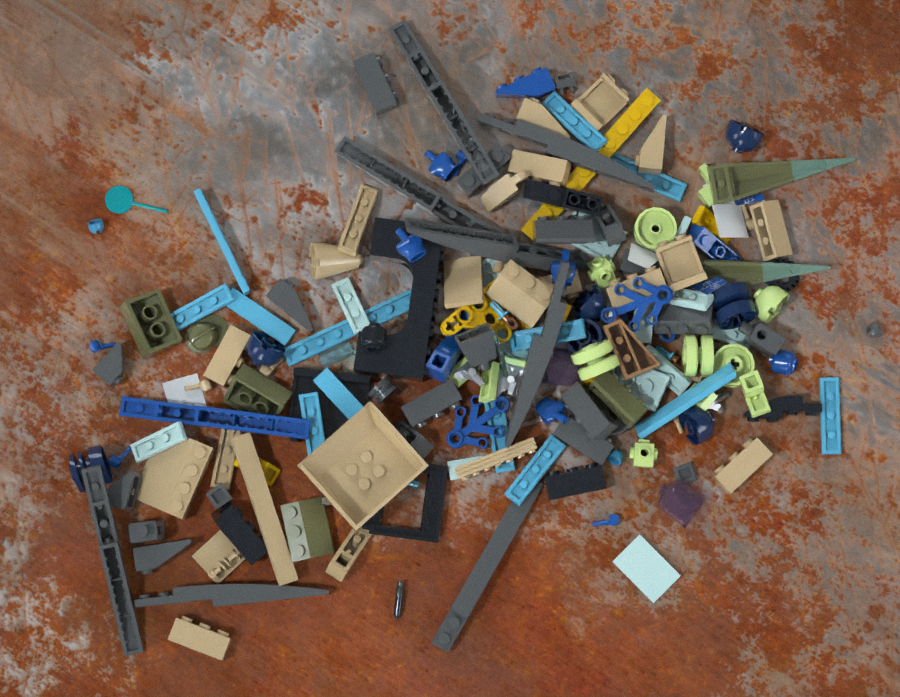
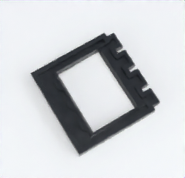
[362,463,448,543]

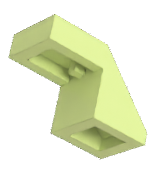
[696,163,713,209]
[739,370,771,418]

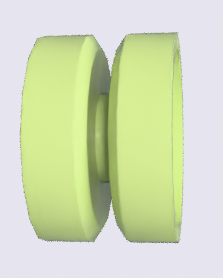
[633,207,677,252]
[682,334,714,376]
[571,339,620,381]
[713,344,755,388]

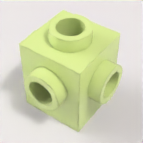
[587,255,617,289]
[630,439,658,468]

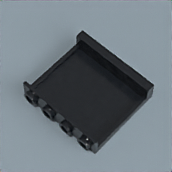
[288,367,371,442]

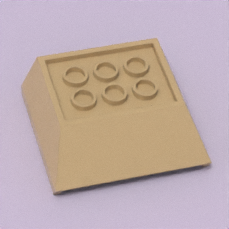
[297,401,429,531]

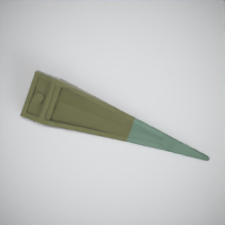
[707,158,856,205]
[684,259,831,294]

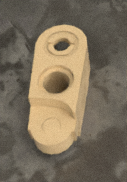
[481,170,529,213]

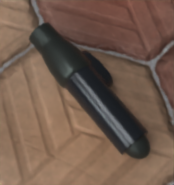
[394,581,404,619]

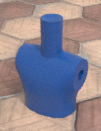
[424,150,458,182]
[395,227,427,263]
[551,250,577,287]
[535,397,569,424]

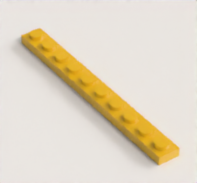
[521,88,661,241]

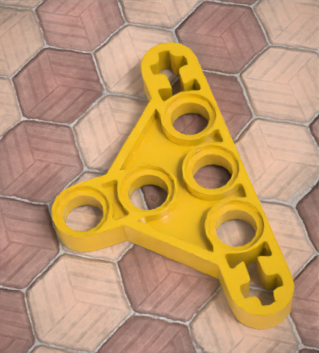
[440,279,512,343]

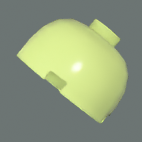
[753,285,790,324]

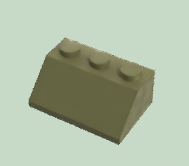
[119,288,182,359]
[222,364,293,416]
[589,371,647,429]
[280,497,335,562]

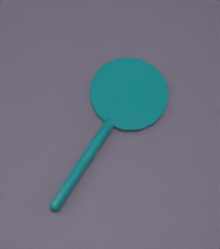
[105,186,168,214]

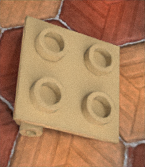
[192,530,245,584]

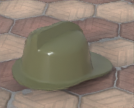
[185,315,229,353]

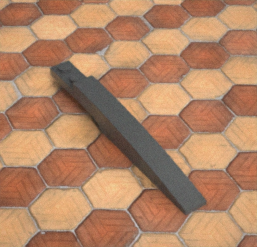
[389,19,500,185]
[477,113,656,193]
[334,136,501,233]
[405,218,588,271]
[504,260,572,448]
[81,464,144,656]
[431,482,544,652]
[134,584,330,608]

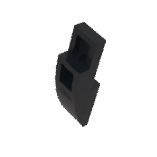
[523,179,603,216]
[742,396,822,423]

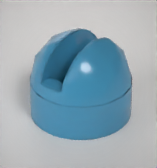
[87,219,104,234]
[607,449,624,466]

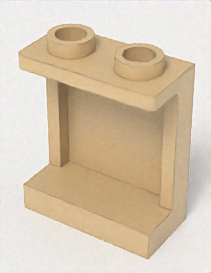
[570,73,630,131]
[654,233,708,292]

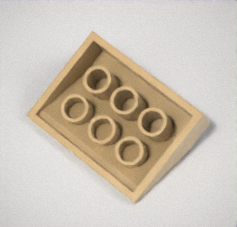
[136,427,215,520]

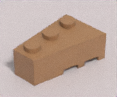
[601,319,661,380]

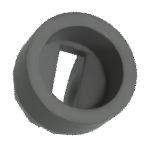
[866,321,883,338]

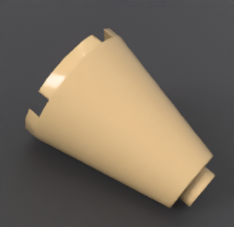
[309,242,363,280]

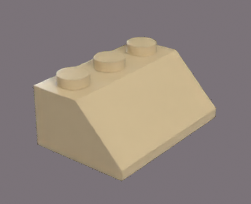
[485,259,553,329]

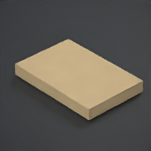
[444,256,484,309]

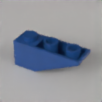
[494,67,556,99]
[686,224,743,261]
[426,330,463,383]

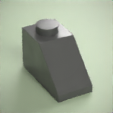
[594,202,627,247]
[92,342,125,387]
[395,419,434,459]
[107,471,142,511]

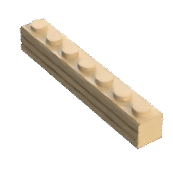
[454,437,537,481]

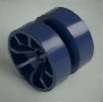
[711,282,758,330]

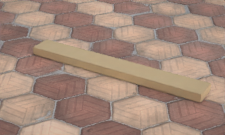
[231,432,299,586]

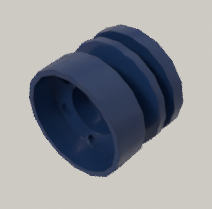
[68,445,113,493]

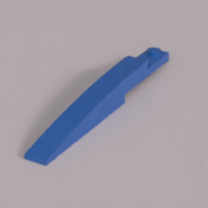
[119,396,311,440]

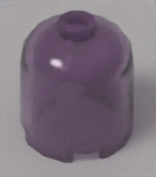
[541,346,585,387]
[658,480,707,528]

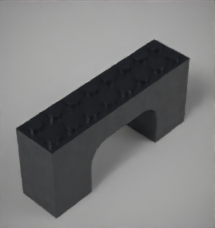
[353,217,445,382]

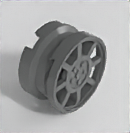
[368,376,398,406]

